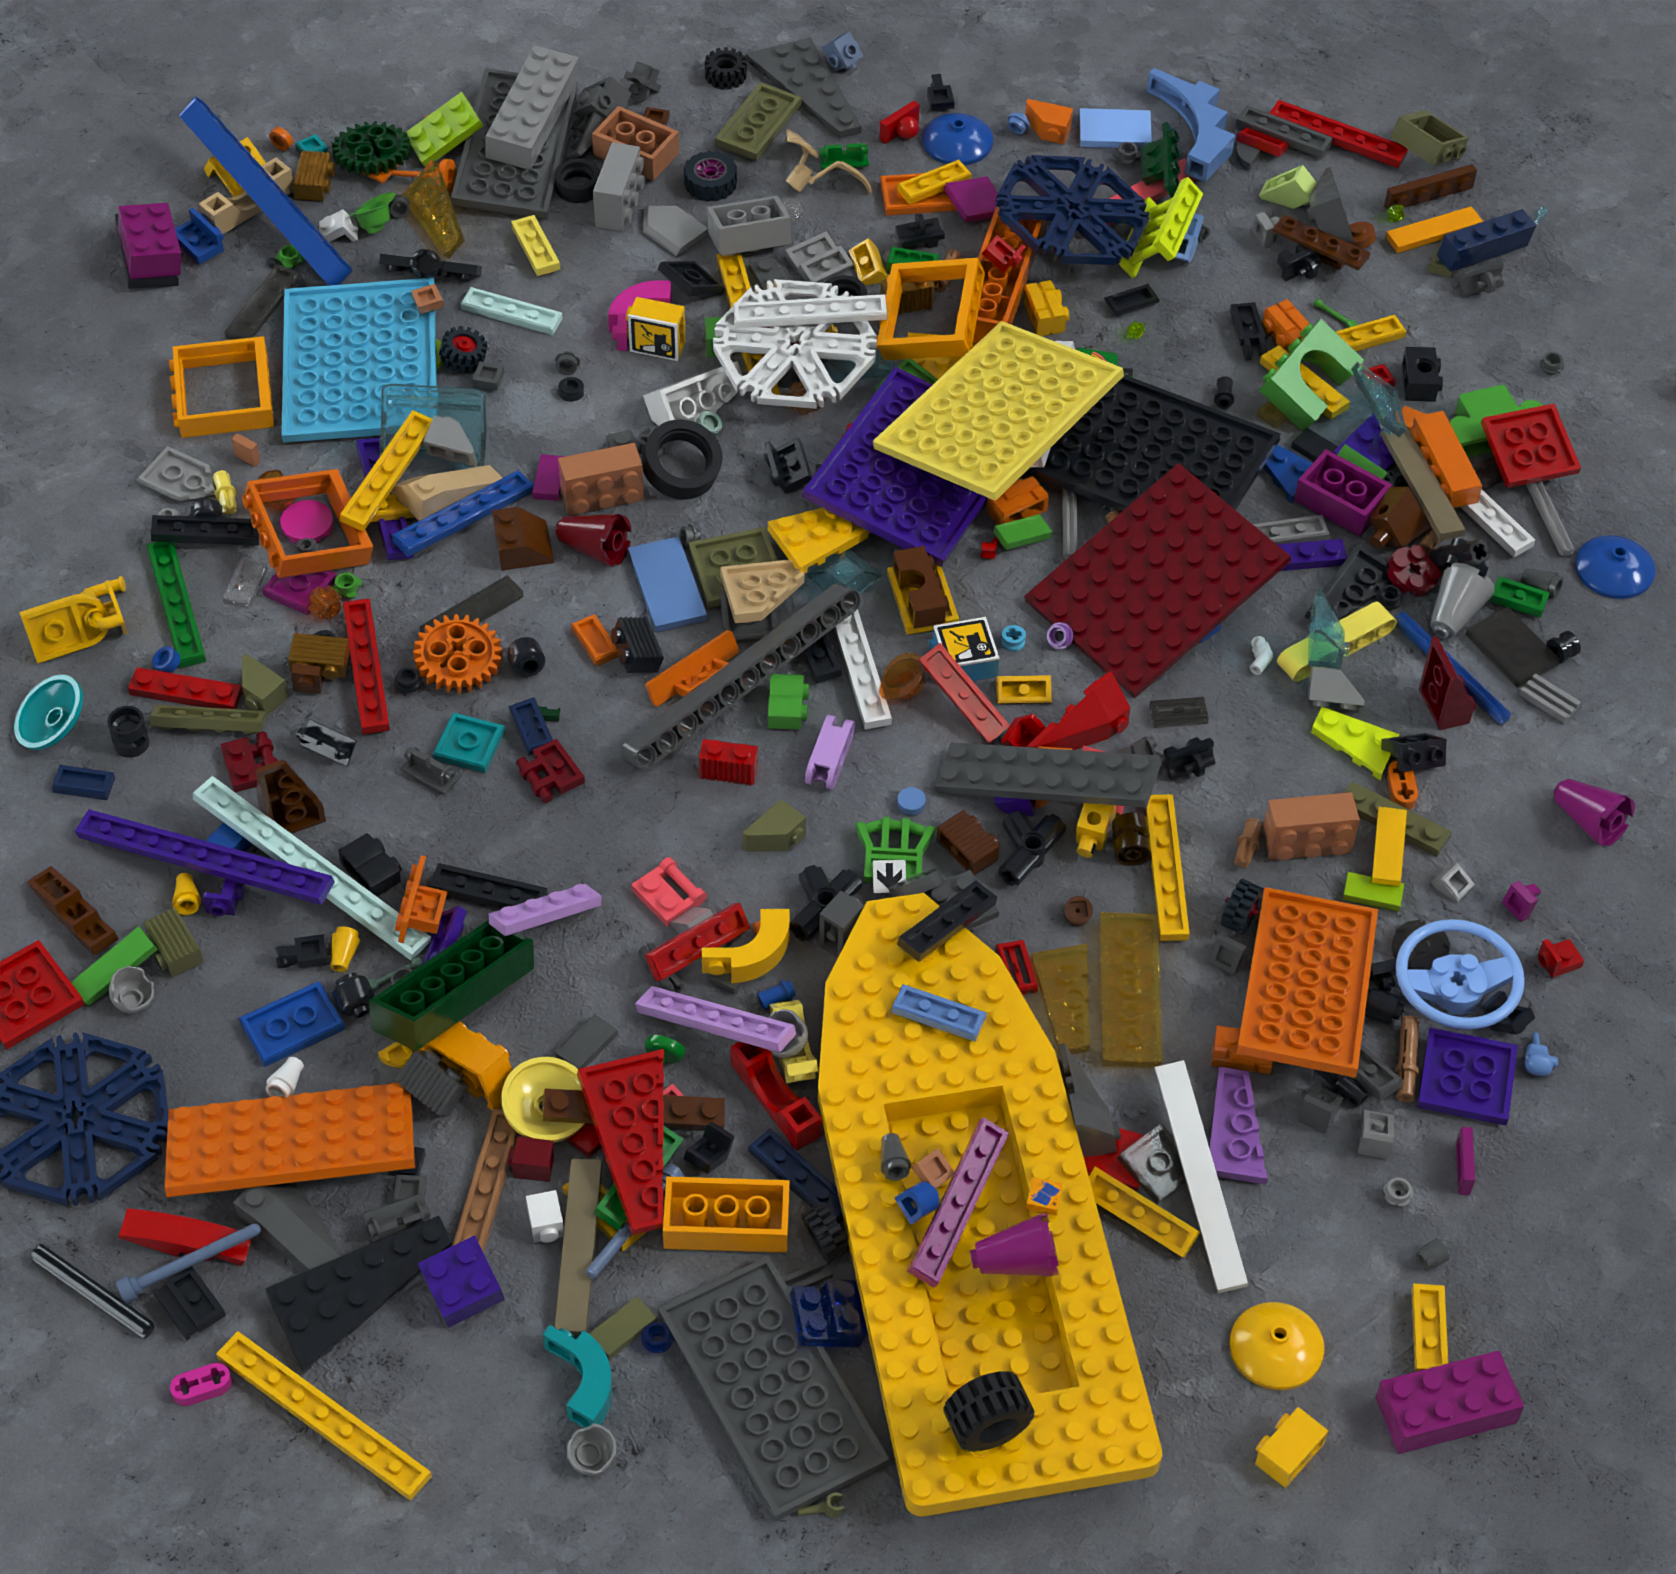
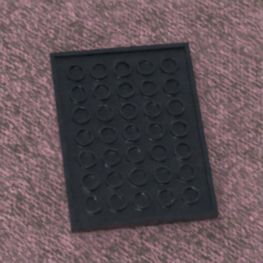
[1025,375,1281,511]

